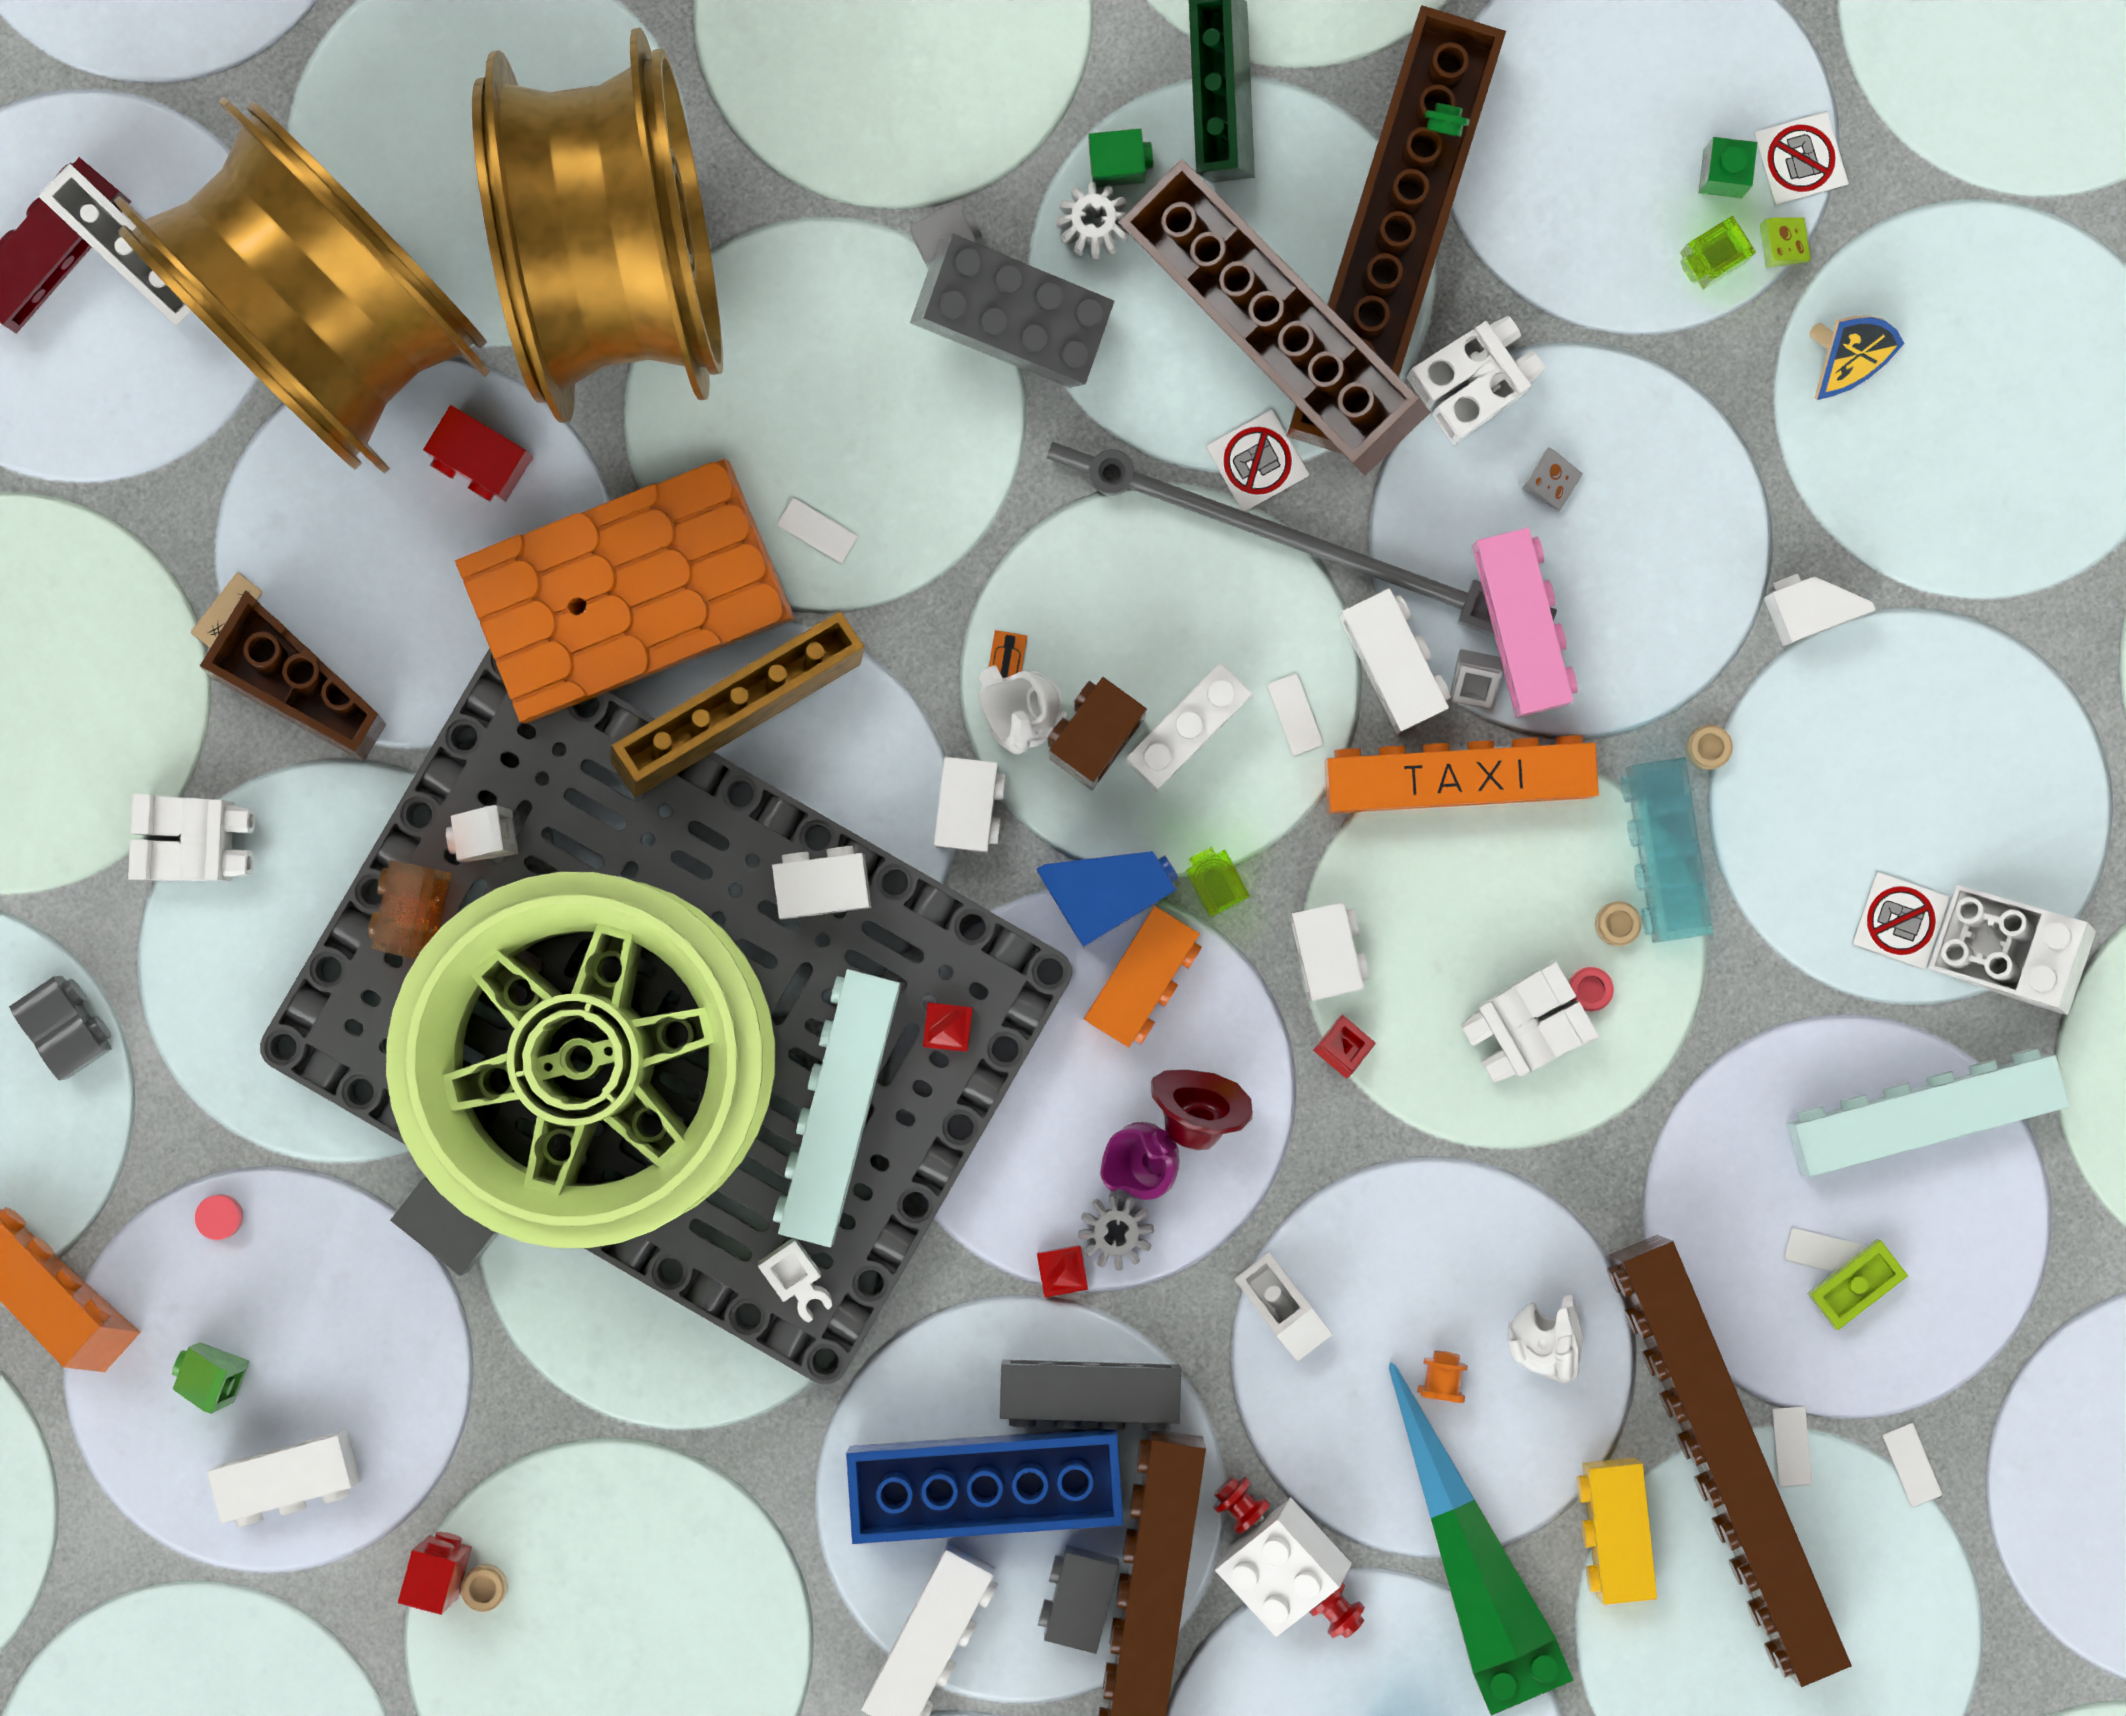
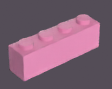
[1472,527,1578,718]

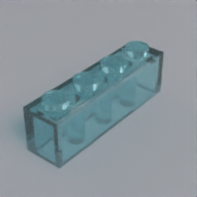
[1620,757,1713,943]

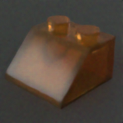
[368,860,452,959]

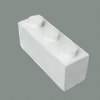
[1339,588,1451,734]
[1125,662,1252,792]
[207,1430,361,1527]

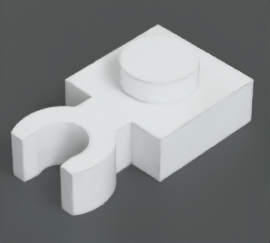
[758,1238,832,1323]

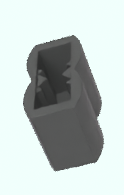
[9,976,112,1081]

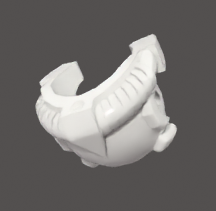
[978,665,1068,754]
[1508,1294,1584,1383]

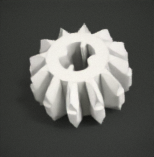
[1056,182,1128,260]

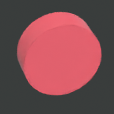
[1569,967,1614,1012]
[195,1194,243,1240]

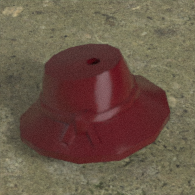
[1151,1069,1253,1150]

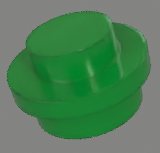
[1424,103,1470,137]

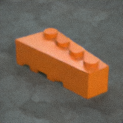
[0,1207,141,1372]

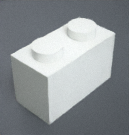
[934,757,1006,853]
[772,846,872,920]
[1289,902,1369,1001]

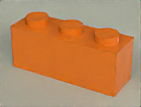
[1083,906,1202,1048]

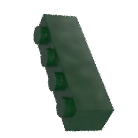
[1189,0,1255,183]

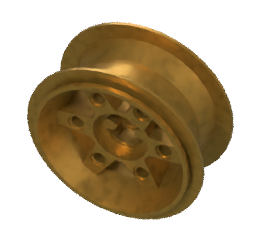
[472,27,723,423]
[114,97,490,474]

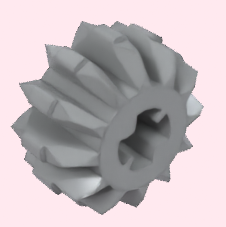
[1078,1193,1154,1270]

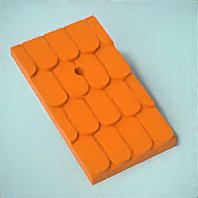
[454,459,796,723]

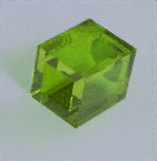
[1680,215,1757,290]
[1184,847,1250,918]

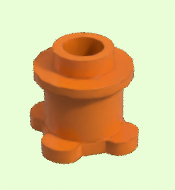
[1417,1351,1468,1403]

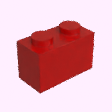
[423,405,533,502]
[397,1532,472,1615]

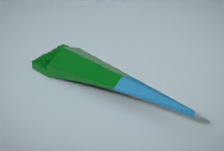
[1389,1362,1574,1716]

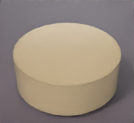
[1686,725,1733,770]
[1595,902,1642,946]
[460,1564,508,1612]

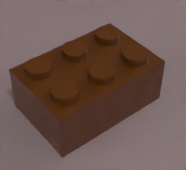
[1047,676,1147,791]

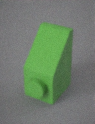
[172,1342,250,1414]

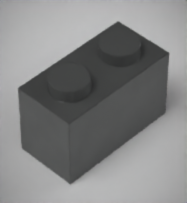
[390,1177,499,1276]
[1038,1545,1119,1654]

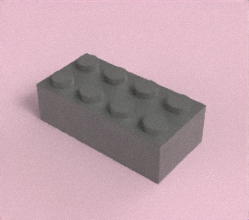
[910,233,1114,388]

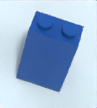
[1036,851,1179,948]

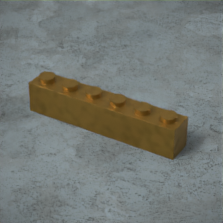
[611,611,865,798]

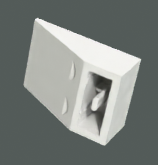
[1929,885,2096,1015]

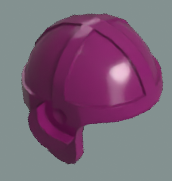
[1100,1122,1180,1200]

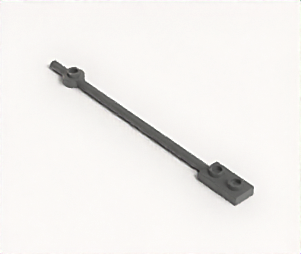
[1047,442,1557,637]

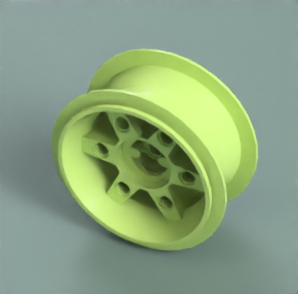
[386,872,775,1248]

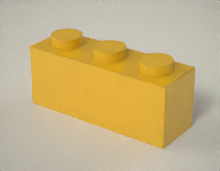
[1577,1457,1657,1605]

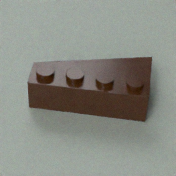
[200,590,386,762]

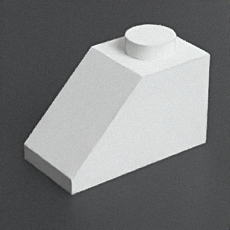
[1764,574,1875,646]
[446,805,518,862]
[1234,1252,1333,1362]

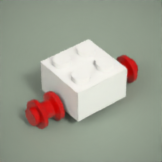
[1213,1477,1365,1638]

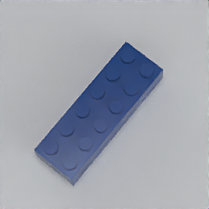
[846,1428,1124,1544]

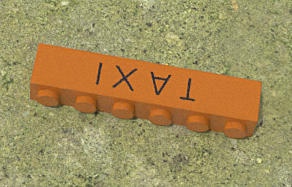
[1324,735,1599,814]

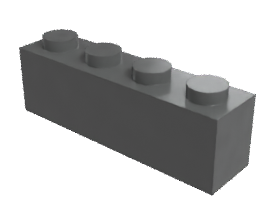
[1000,1359,1181,1431]

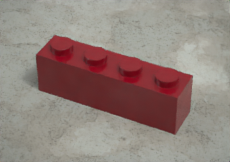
[0,157,132,334]

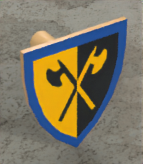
[1810,315,1905,400]

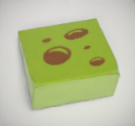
[1760,217,1811,268]

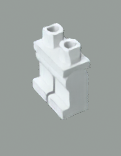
[1406,316,1545,446]
[128,794,255,882]
[1461,960,1600,1082]

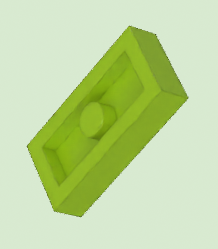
[1807,1239,1908,1330]

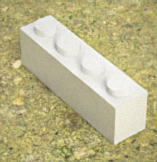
[38,163,191,326]
[861,1543,998,1716]

